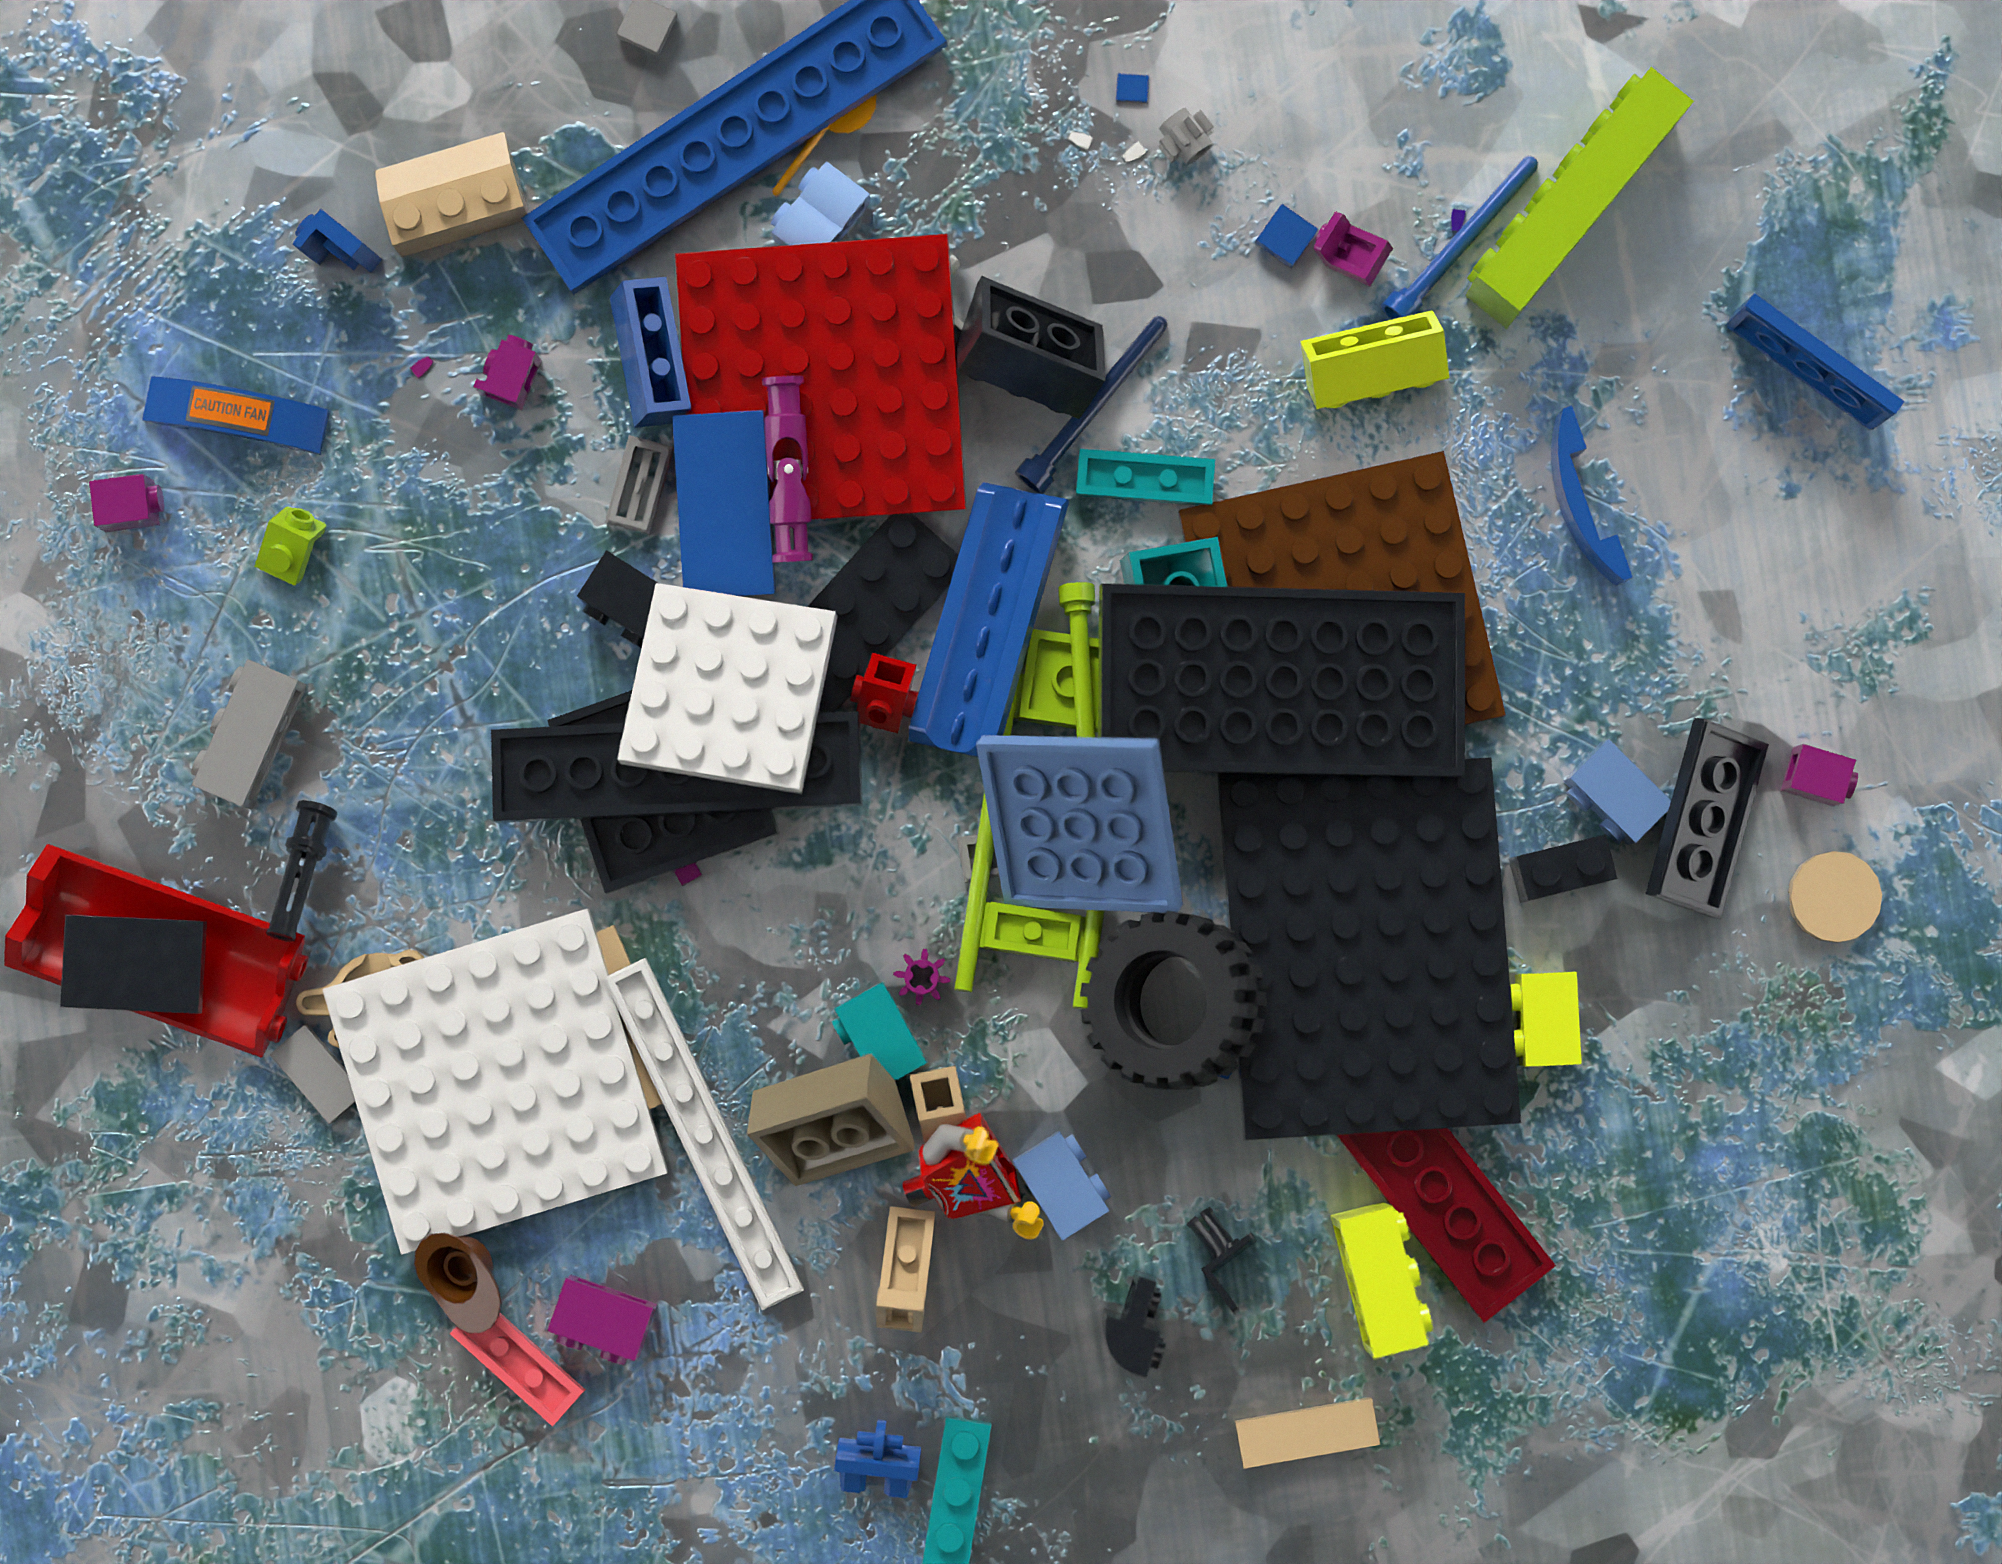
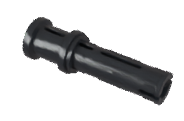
[266,800,338,942]

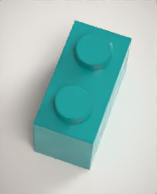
[831,982,928,1080]

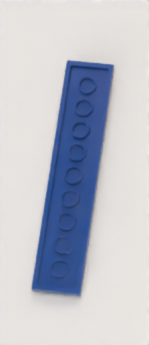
[522,0,947,295]

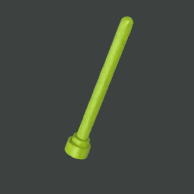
[1058,582,1096,738]

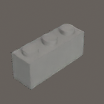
[191,659,307,809]

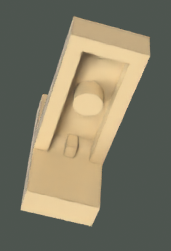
[876,1206,936,1333]

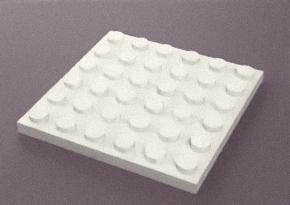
[322,909,668,1255]

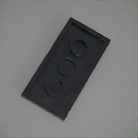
[1646,718,1769,919]

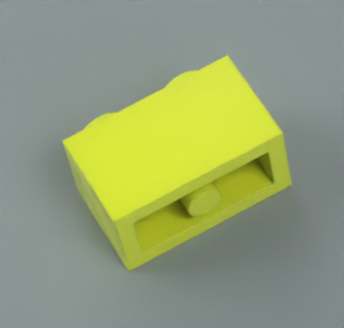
[1510,972,1582,1067]

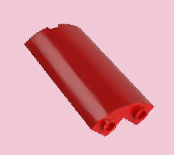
[4,843,309,1058]

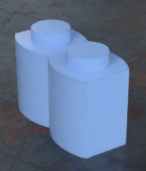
[771,162,871,246]

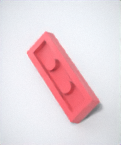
[450,1313,586,1427]

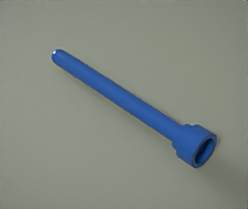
[1381,156,1538,320]

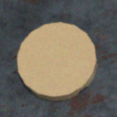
[1788,851,1882,943]

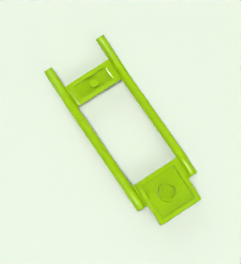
[954,629,1105,1010]

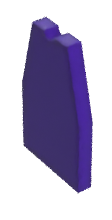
[1451,209,1466,232]

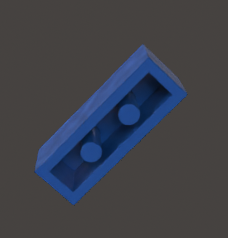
[610,277,691,428]

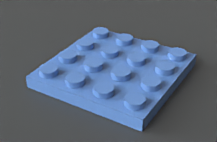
[976,735,1183,913]

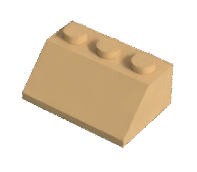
[375,132,529,257]

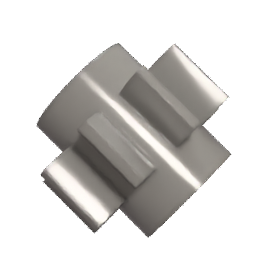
[1158,108,1214,165]

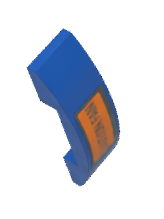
[142,376,330,455]

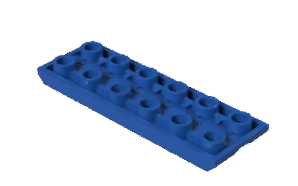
[909,482,1069,757]

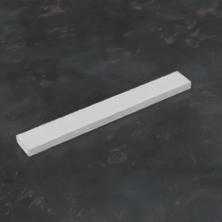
[604,958,804,1310]

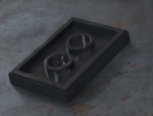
[60,915,207,1014]

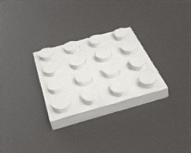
[618,583,838,793]

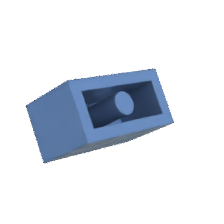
[1563,739,1671,845]
[1013,1131,1111,1241]

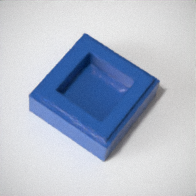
[1255,204,1319,269]

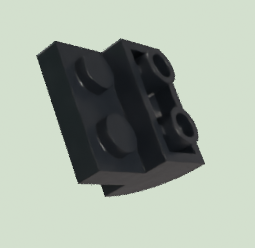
[1102,1269,1166,1378]

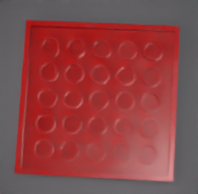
[675,234,967,520]

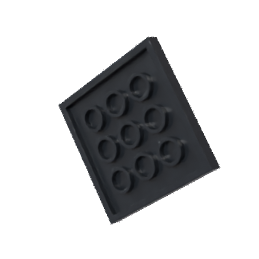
[547,690,780,894]

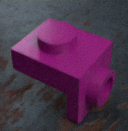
[1314,211,1393,287]

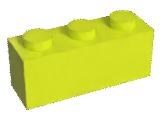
[1300,310,1449,409]

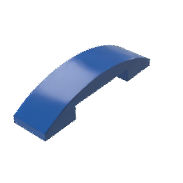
[1551,406,1632,586]

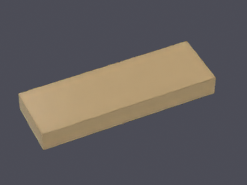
[1235,1397,1380,1469]

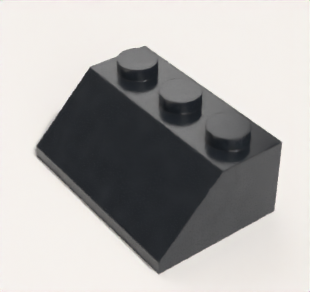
[957,276,1105,419]

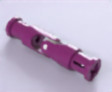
[762,376,814,563]

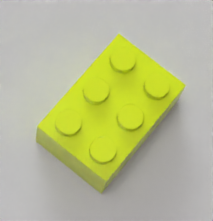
[1330,1202,1433,1359]

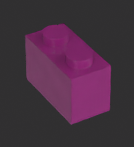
[547,1275,658,1365]

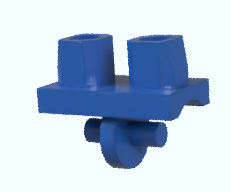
[834,1419,921,1498]

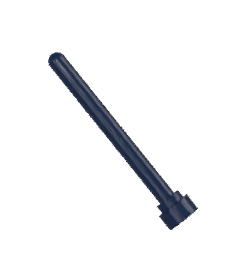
[1015,316,1168,494]

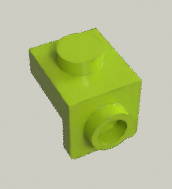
[254,506,326,586]

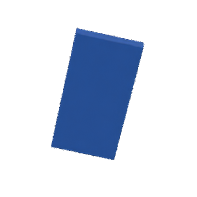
[1726,293,1905,430]
[672,410,776,596]

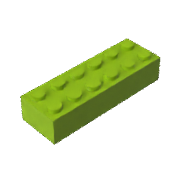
[1465,67,1694,329]

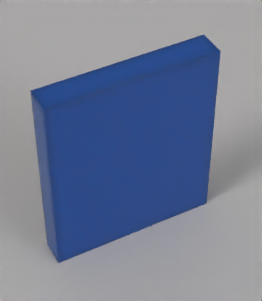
[1116,73,1149,103]

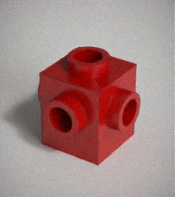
[850,653,919,734]

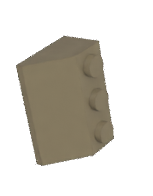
[747,1054,915,1186]

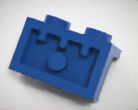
[292,208,383,273]

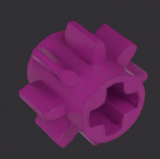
[893,948,951,1006]

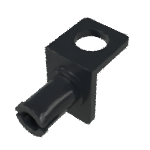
[1187,1207,1257,1315]

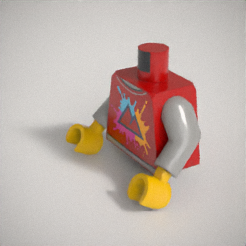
[902,1113,1044,1239]

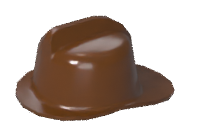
[414,1232,501,1333]

